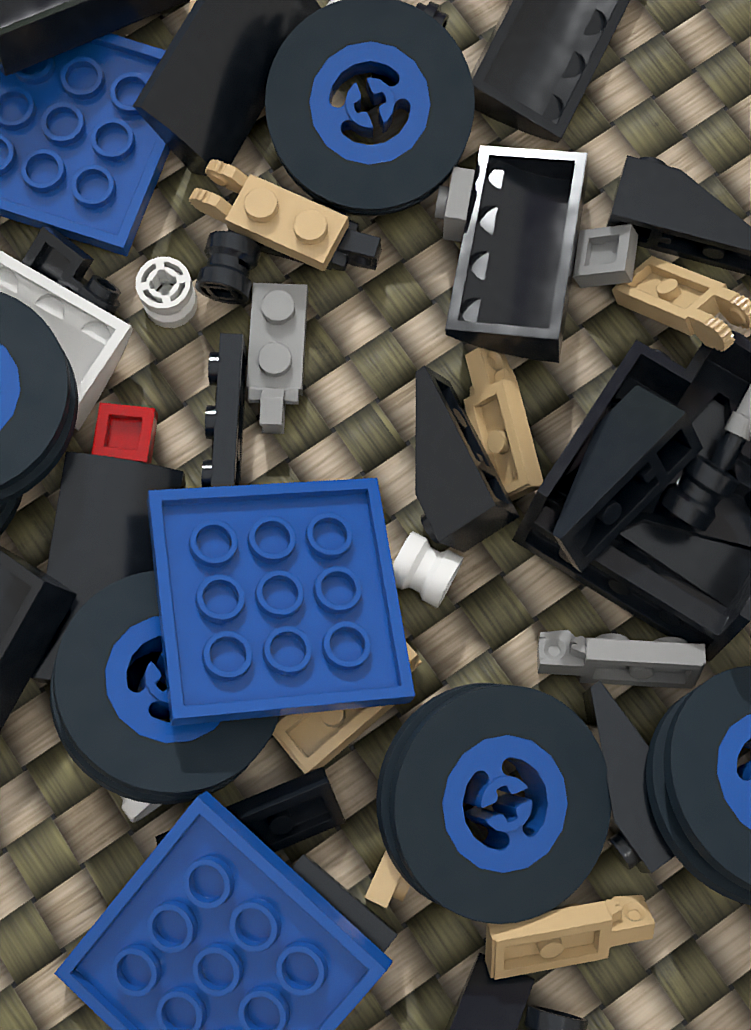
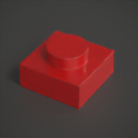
[91,402,158,464]

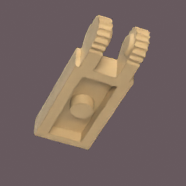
[189,159,349,271]
[612,256,751,352]

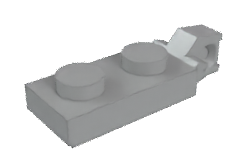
[246,283,308,434]
[537,630,706,689]

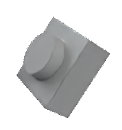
[435,167,475,242]
[573,224,638,288]

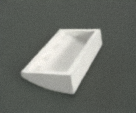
[0,251,133,431]

